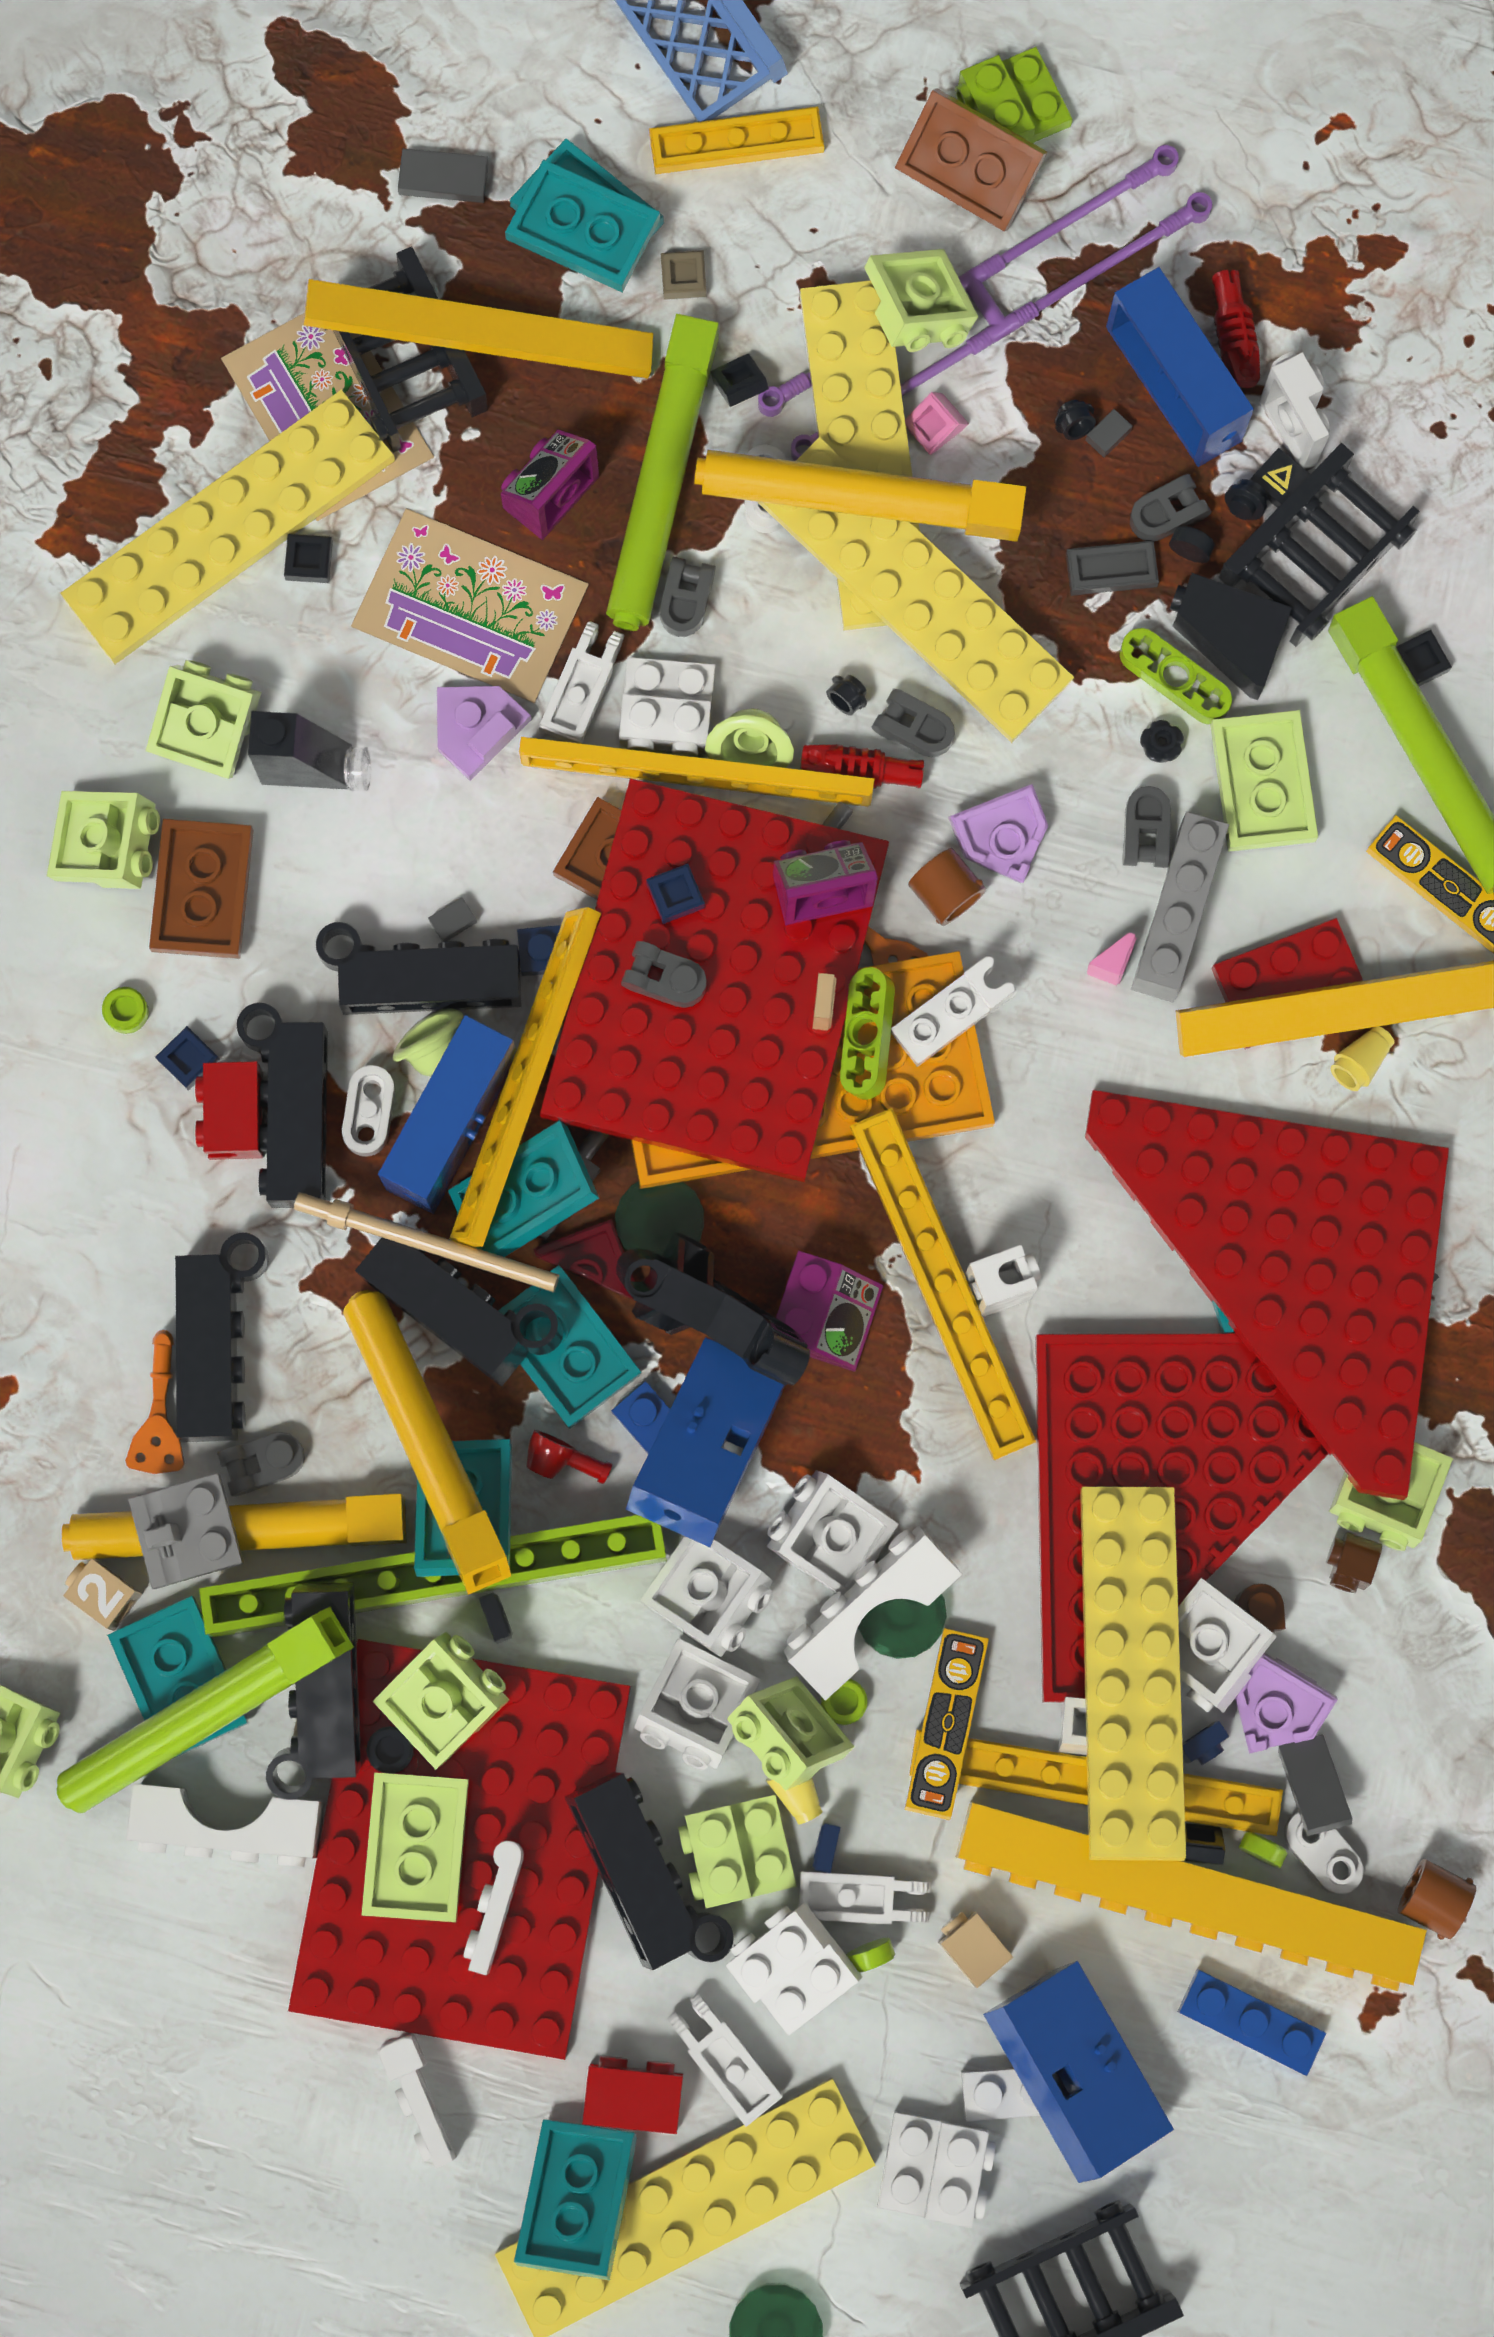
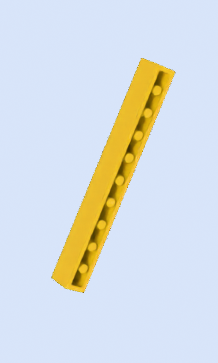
[955,1803,1427,1991]

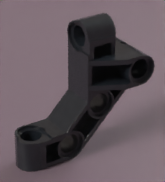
[616,1231,810,1386]

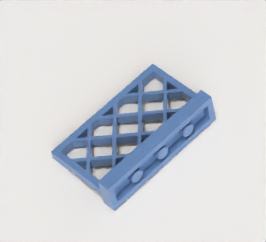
[614,0,788,122]

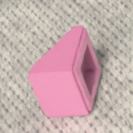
[905,392,969,455]
[1087,932,1137,986]

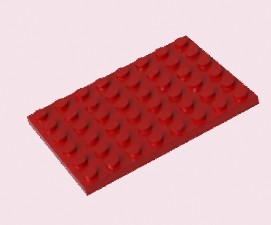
[540,778,889,1182]
[288,1639,631,2060]

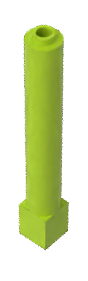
[606,314,719,631]
[1328,596,1494,894]
[57,1607,354,1813]

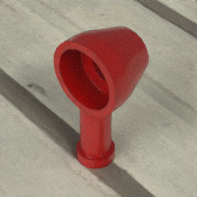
[526,1430,613,1484]

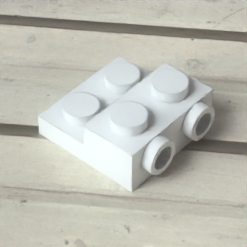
[1259,351,1330,471]
[619,657,715,757]
[766,1470,899,1594]
[640,1536,773,1657]
[1178,1578,1277,1713]
[634,1638,761,1770]
[725,1902,863,2036]
[877,2111,996,2228]

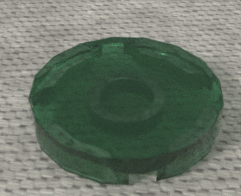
[615,1181,705,1255]
[857,1594,947,1659]
[729,2283,823,2337]

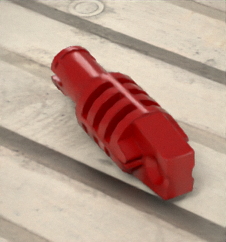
[1212,270,1260,388]
[800,744,924,789]

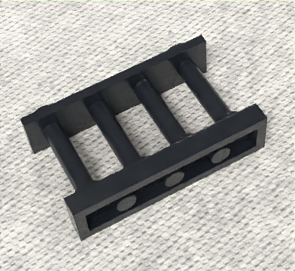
[324,246,488,453]
[1219,443,1420,647]
[960,2200,1184,2337]

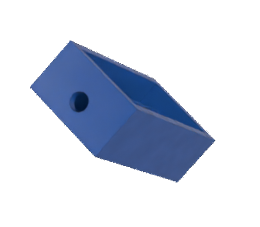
[1106,267,1254,467]
[378,1015,516,1215]
[626,1337,785,1547]
[983,1961,1174,2183]

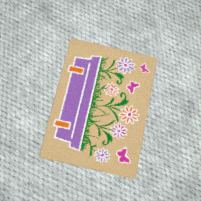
[221,313,434,521]
[351,508,589,703]

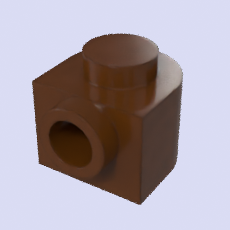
[1326,1532,1382,1593]
[1234,1584,1286,1634]

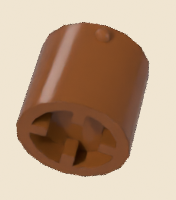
[908,848,986,926]
[1398,1859,1476,1940]

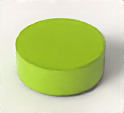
[102,987,149,1034]
[821,1679,867,1725]
[1238,1831,1288,1869]
[846,1938,895,1972]

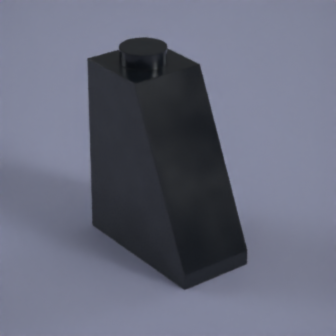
[1169,573,1292,700]
[248,711,353,789]

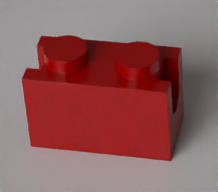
[195,1061,263,1160]
[582,2056,683,2134]

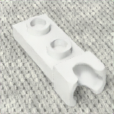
[891,956,1016,1067]
[377,2033,456,2169]

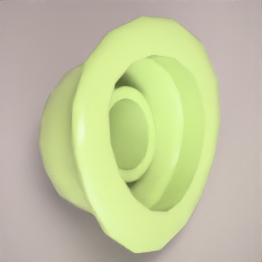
[705,708,794,768]
[393,1008,463,1077]

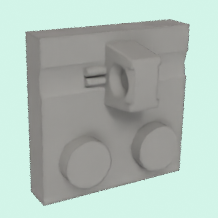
[128,1473,244,1589]

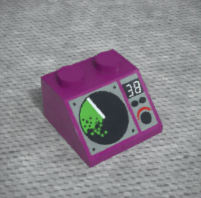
[501,430,599,540]
[773,840,877,925]
[776,1251,883,1372]

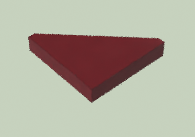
[533,1220,635,1301]

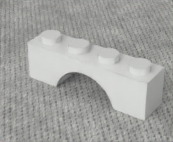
[784,1525,962,1701]
[126,1784,324,1867]

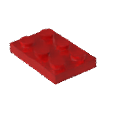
[1211,918,1363,1050]

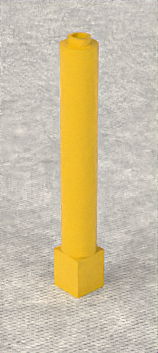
[694,450,1026,542]
[343,1290,511,1595]
[62,1494,407,1560]

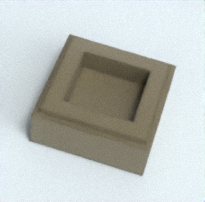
[661,250,707,300]

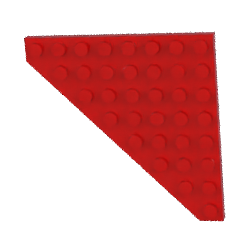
[1085,1090,1449,1500]
[1035,1333,1328,1703]

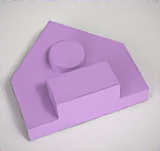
[437,686,532,781]
[948,784,1048,883]
[1235,1653,1338,1754]

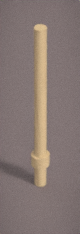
[294,1192,559,1292]

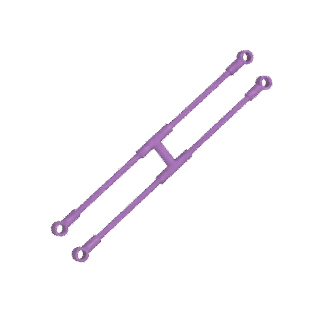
[758,145,1212,461]

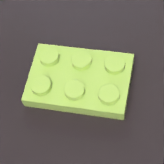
[1210,710,1318,852]
[362,1772,469,1922]

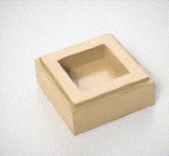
[812,973,836,1030]

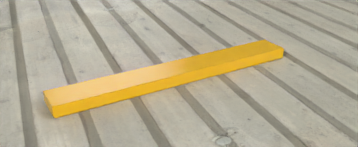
[303,279,653,379]
[519,737,874,807]
[449,907,601,1247]
[1175,960,1494,1057]
[850,1108,1036,1460]
[909,1730,1283,1836]

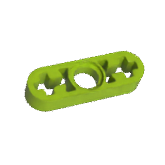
[1120,628,1232,724]
[840,967,895,1100]

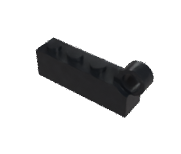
[316,922,522,1015]
[237,1003,328,1208]
[175,1233,269,1442]
[355,1238,564,1387]
[266,1582,362,1800]
[565,1772,734,1970]

